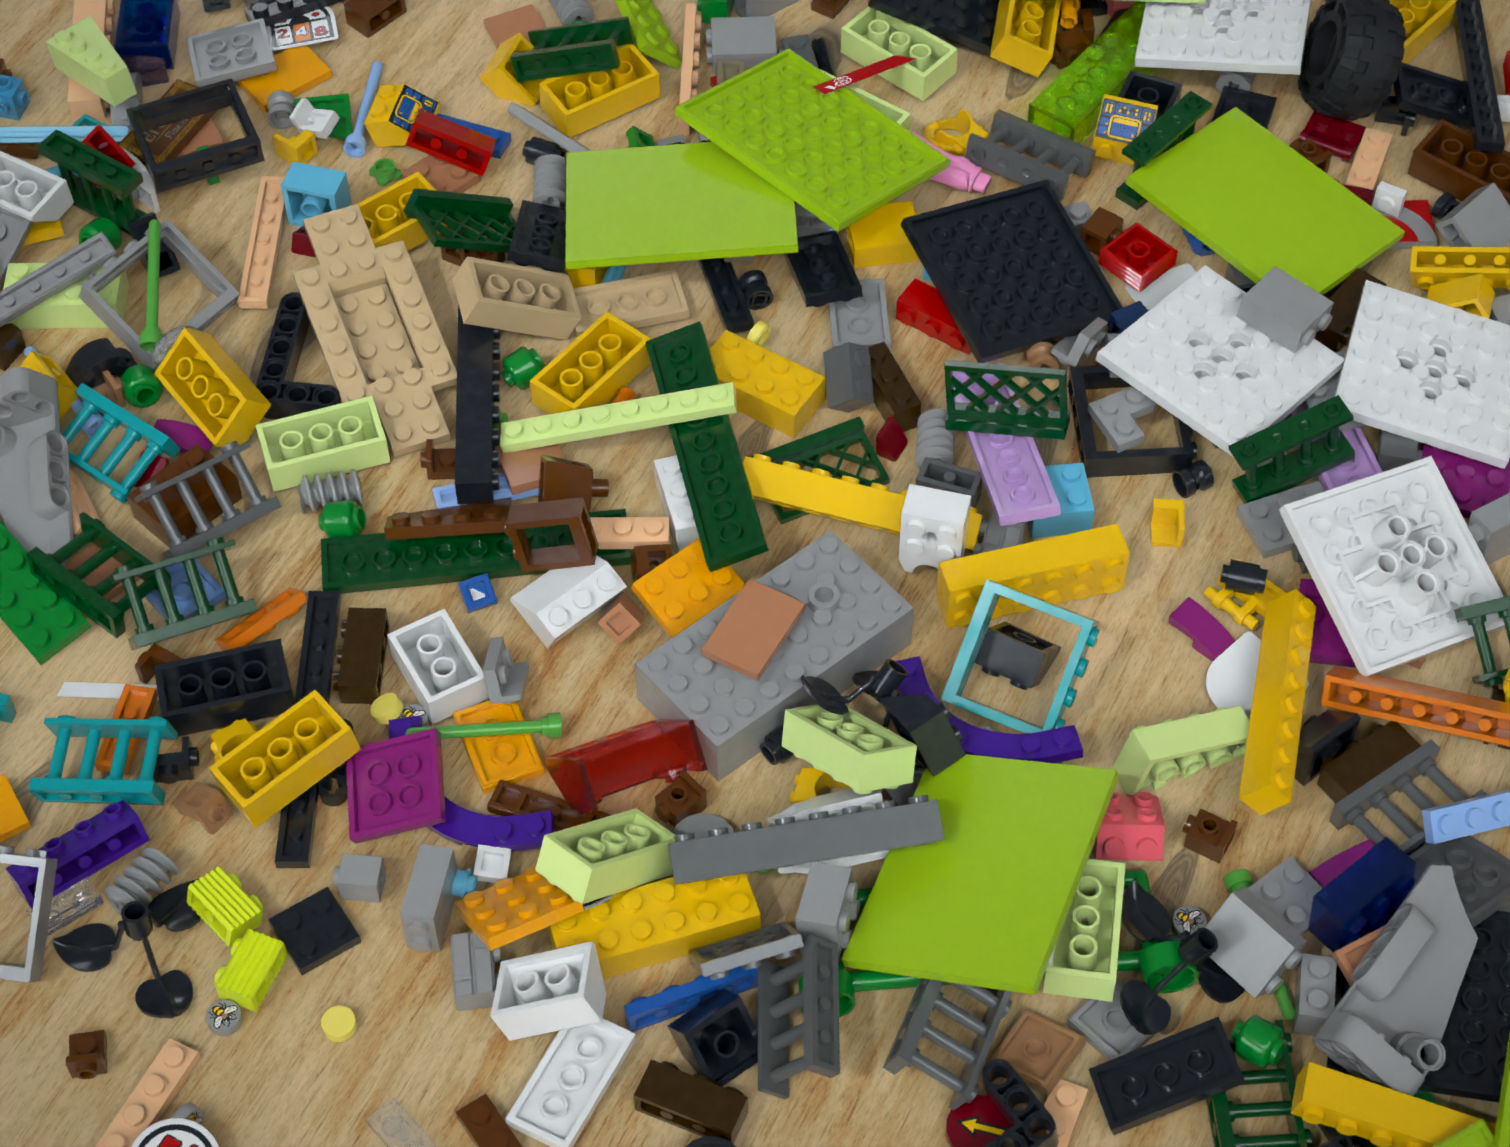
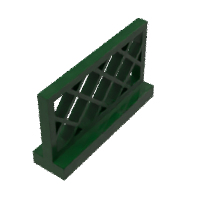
[403,188,516,253]
[944,360,1070,440]
[752,416,890,525]

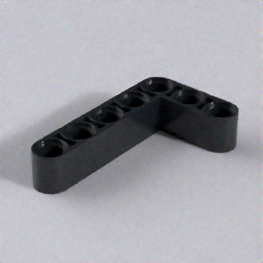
[256,292,341,420]
[982,1059,1059,1147]

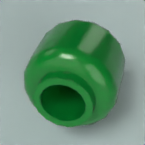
[79,217,122,250]
[501,347,545,390]
[121,364,162,408]
[318,499,367,538]
[1231,1015,1287,1068]

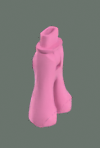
[911,131,992,194]

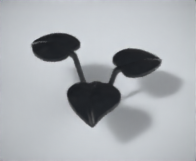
[800,659,927,771]
[53,879,201,1018]
[1120,880,1246,1035]

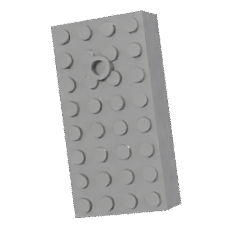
[635,530,914,782]

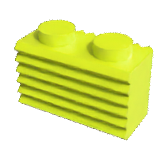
[187,866,263,947]
[214,929,288,1012]

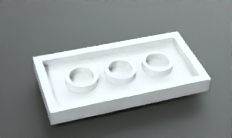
[505,1018,636,1147]

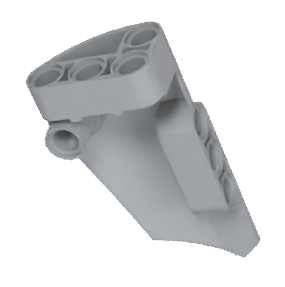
[0,367,73,568]
[1312,865,1478,1096]

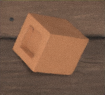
[597,591,644,645]

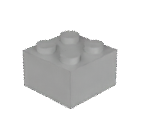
[795,861,860,962]

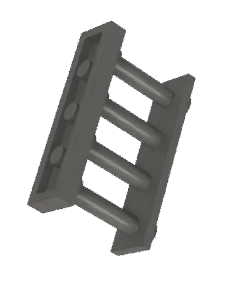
[965,109,1096,201]
[133,441,282,559]
[1329,739,1487,877]
[758,934,840,1099]
[883,978,1012,1110]

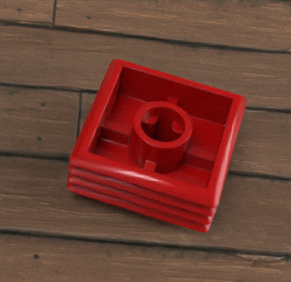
[1098,223,1178,292]

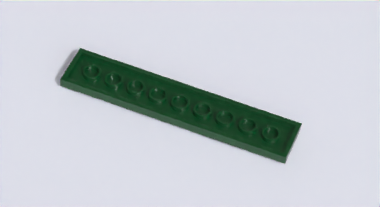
[646,321,769,572]
[321,509,631,594]

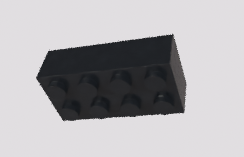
[154,639,295,737]

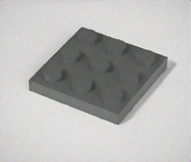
[1389,835,1510,928]
[688,921,804,980]

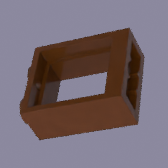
[504,497,599,573]

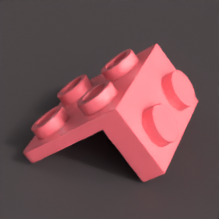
[1095,792,1165,861]

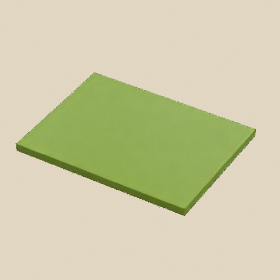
[674,48,950,232]
[1125,107,1405,295]
[565,142,798,269]
[841,754,1119,995]

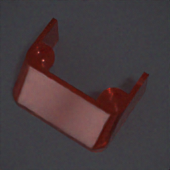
[544,719,708,814]

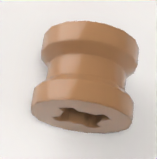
[1026,342,1059,369]

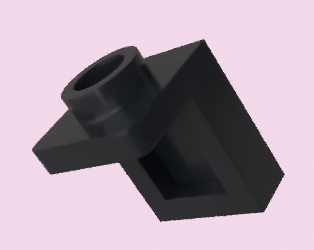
[1375,96,1416,136]
[153,736,200,784]

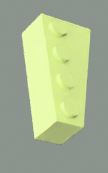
[45,15,137,107]
[1112,706,1250,796]

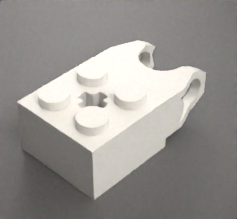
[899,484,971,573]
[766,788,889,874]

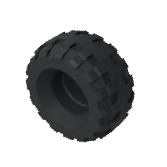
[1298,0,1406,121]

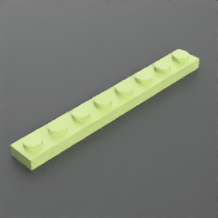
[500,382,737,453]

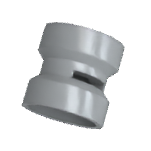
[267,91,295,129]

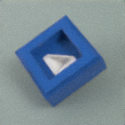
[457,573,498,613]

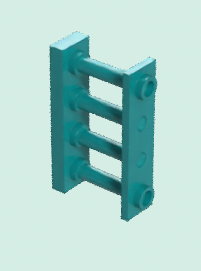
[62,383,181,504]
[28,715,178,805]

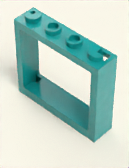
[941,579,1100,733]

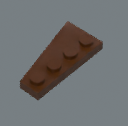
[384,497,512,540]

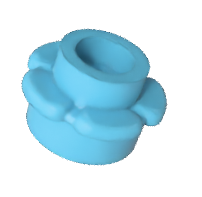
[452,868,477,899]

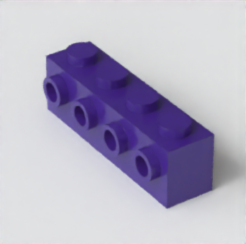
[6,799,150,910]

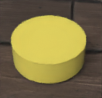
[746,320,771,346]
[370,693,403,725]
[321,1005,357,1042]

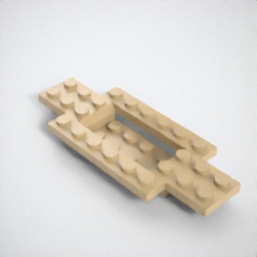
[293,204,457,457]

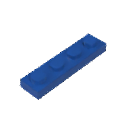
[624,966,758,1032]

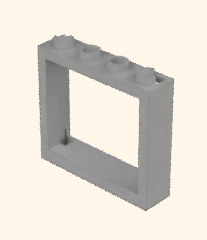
[79,219,240,370]
[0,845,58,982]

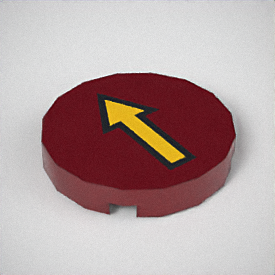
[946,1095,1011,1147]

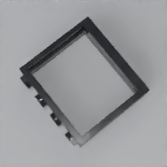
[126,78,265,193]
[1067,365,1197,478]

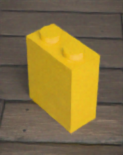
[845,201,920,269]

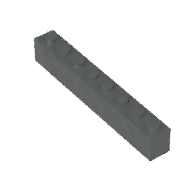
[668,795,944,885]

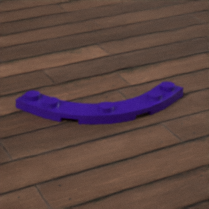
[896,656,1083,763]
[389,715,555,852]

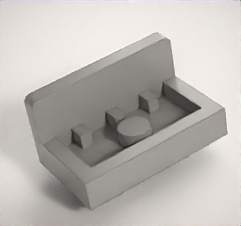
[1051,317,1108,367]

